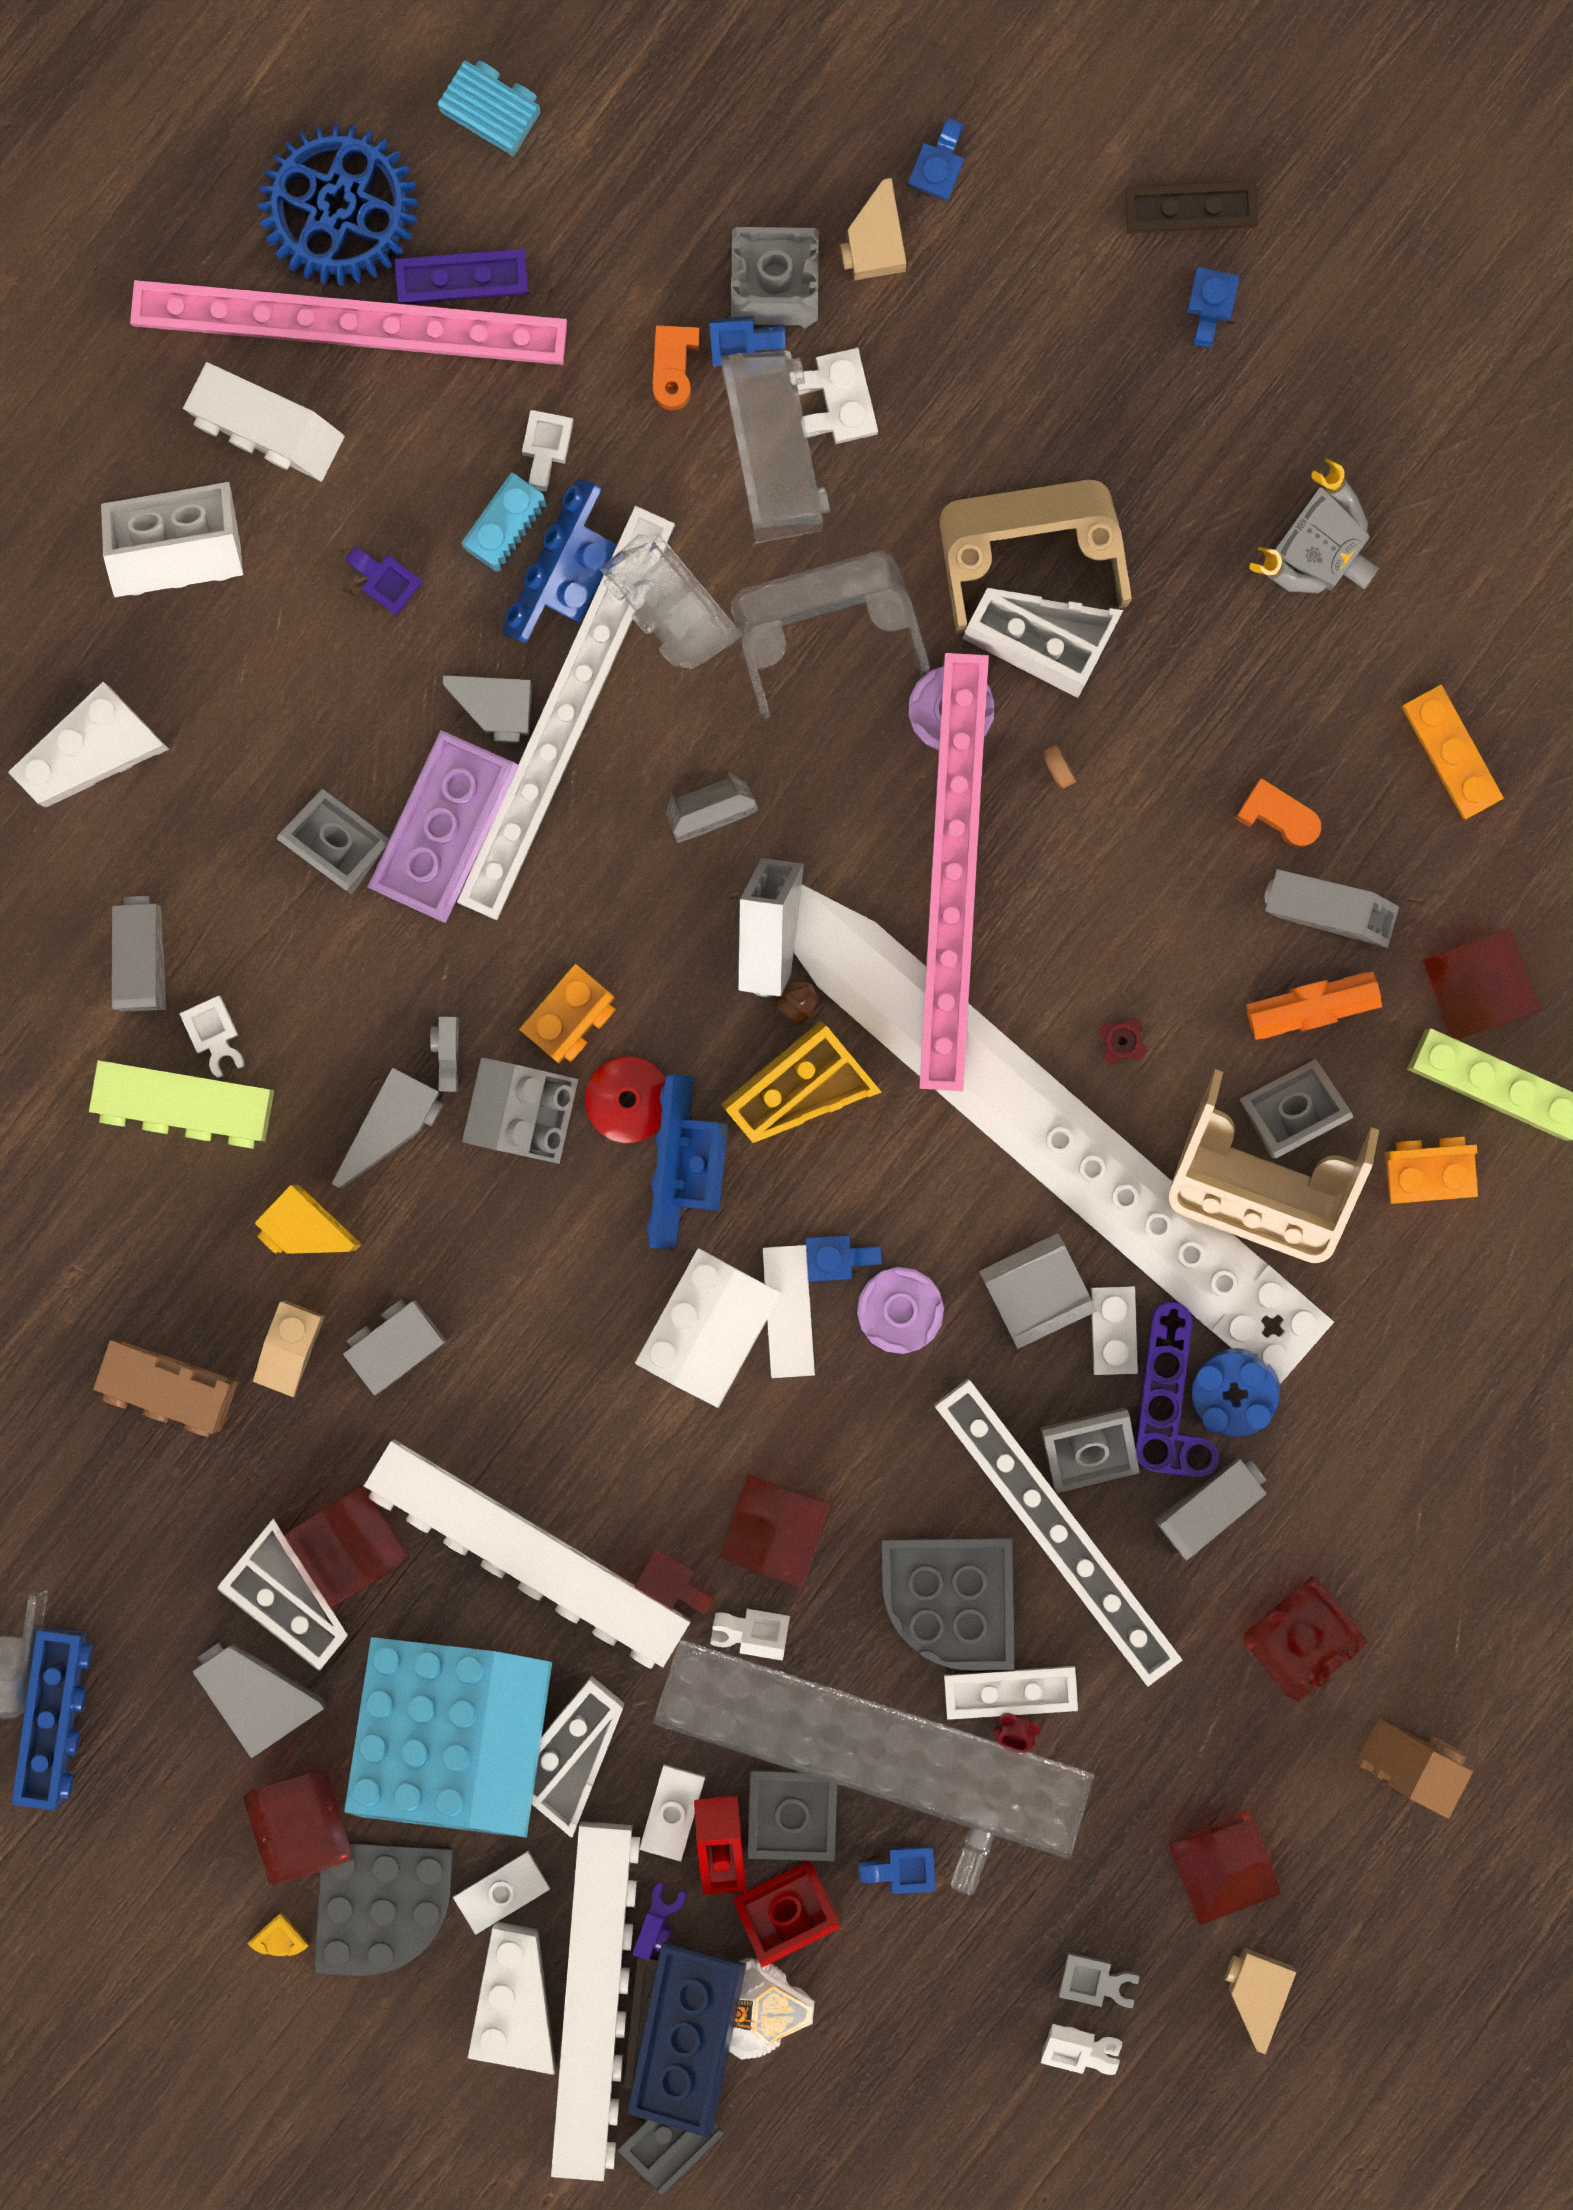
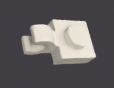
[522,410,574,493]
[710,1609,790,1660]
[1041,2024,1122,2075]

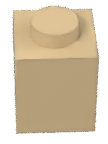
[840,178,907,280]
[253,1301,325,1397]
[1225,1947,1297,2054]

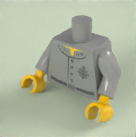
[1250,458,1379,593]

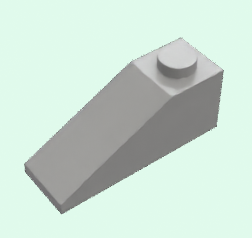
[332,1068,444,1188]

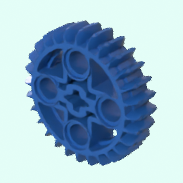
[258,123,419,287]

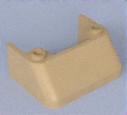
[939,480,1132,634]
[1169,1069,1379,1263]

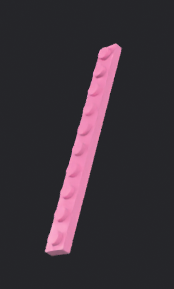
[130,280,567,365]
[919,653,989,1091]

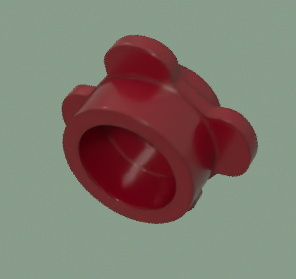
[1099,1018,1146,1065]
[993,1713,1041,1754]

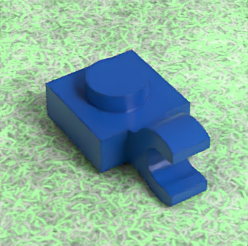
[908,117,964,201]
[1187,267,1240,348]
[709,317,786,366]
[806,1235,882,1282]
[858,1845,936,1894]

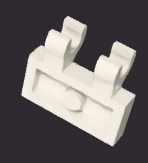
[789,348,878,444]

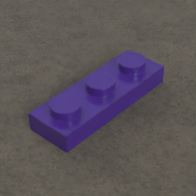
[395,249,529,305]

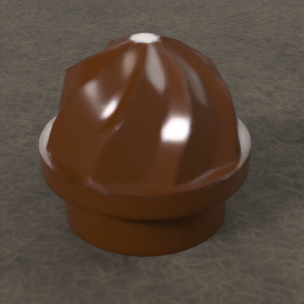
[773,981,818,1026]

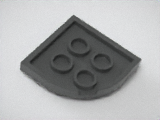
[881,1537,1014,1670]
[314,1840,454,1976]

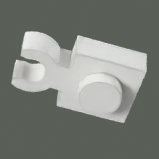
[179,996,244,1078]

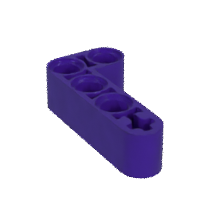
[1134,1301,1219,1477]

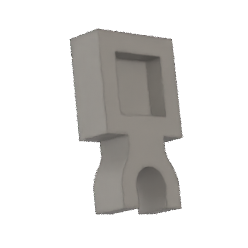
[430,1017,459,1092]
[1058,1952,1140,2008]

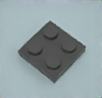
[748,1769,838,1861]

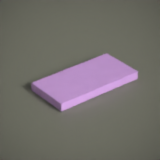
[368,730,519,923]

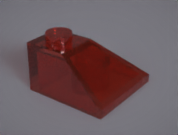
[1168,1812,1281,1925]

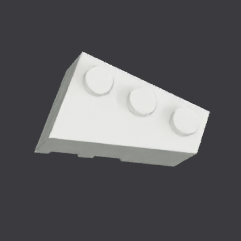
[217,1519,348,1671]
[468,1921,556,2075]

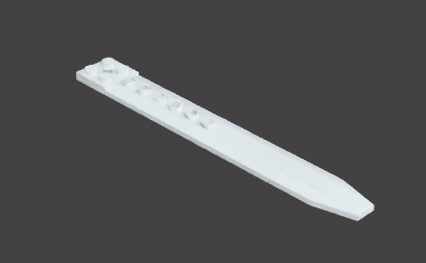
[794,885,1334,1384]

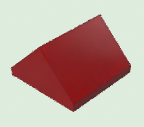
[732,1861,841,1967]

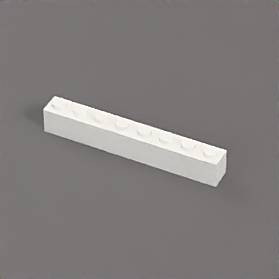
[934,1379,1183,1686]
[364,1439,691,1669]
[551,1821,640,2181]

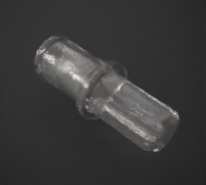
[951,1806,1003,1895]

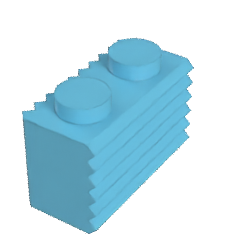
[438,60,541,157]
[461,472,547,571]

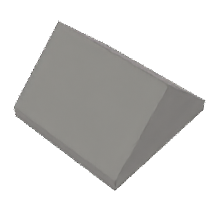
[277,789,390,894]
[1239,1059,1353,1159]
[1040,1407,1140,1493]

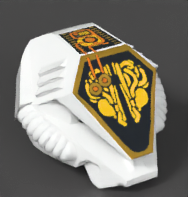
[729,1958,815,2060]

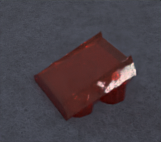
[1242,1576,1368,1702]
[243,1771,353,1885]

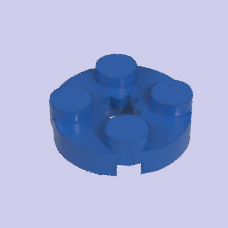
[1192,1348,1281,1437]

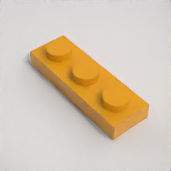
[1401,684,1504,820]

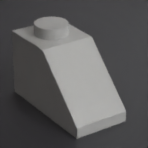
[443,675,533,743]

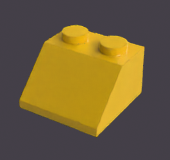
[255,1185,362,1254]

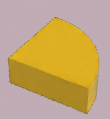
[247,1912,310,1957]

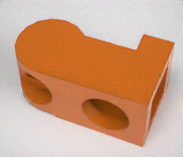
[653,325,700,411]
[1235,778,1321,848]

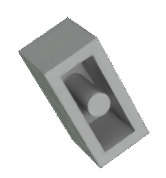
[343,1299,447,1396]

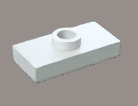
[639,1764,705,1861]
[453,1850,551,1935]

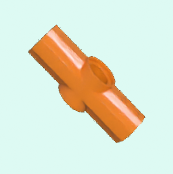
[1246,971,1382,1040]

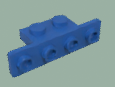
[502,479,617,643]
[647,1074,728,1250]

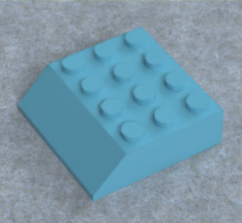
[344,1637,552,1838]

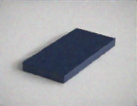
[627,1941,746,2137]

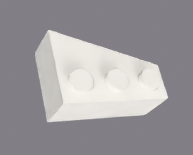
[183,362,345,482]
[962,588,1123,698]
[8,682,169,808]
[532,1675,625,1838]

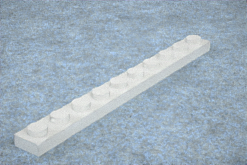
[457,506,675,920]

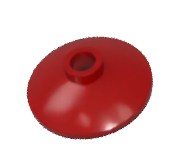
[585,1056,666,1143]

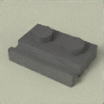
[617,2119,724,2195]

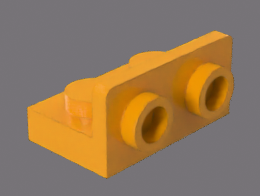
[519,963,616,1064]
[1385,1137,1478,1204]

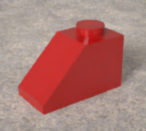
[694,1796,746,1895]

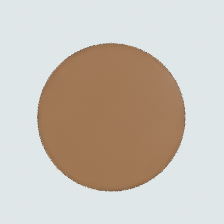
[1042,743,1077,789]

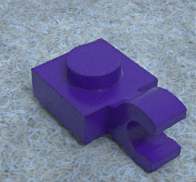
[345,546,423,617]
[632,1881,687,1961]

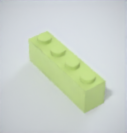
[1407,1028,1573,1141]
[89,1060,274,1149]

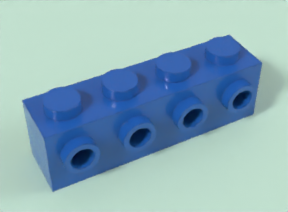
[11,1626,92,1811]

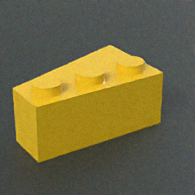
[721,1021,881,1143]

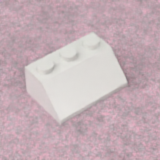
[101,482,243,597]
[635,1248,781,1408]

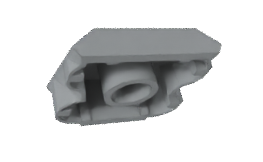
[731,227,819,329]
[666,771,758,843]
[979,1233,1097,1349]

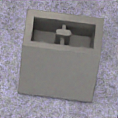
[462,1057,578,1164]

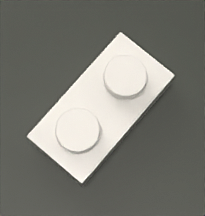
[1090,1286,1138,1375]

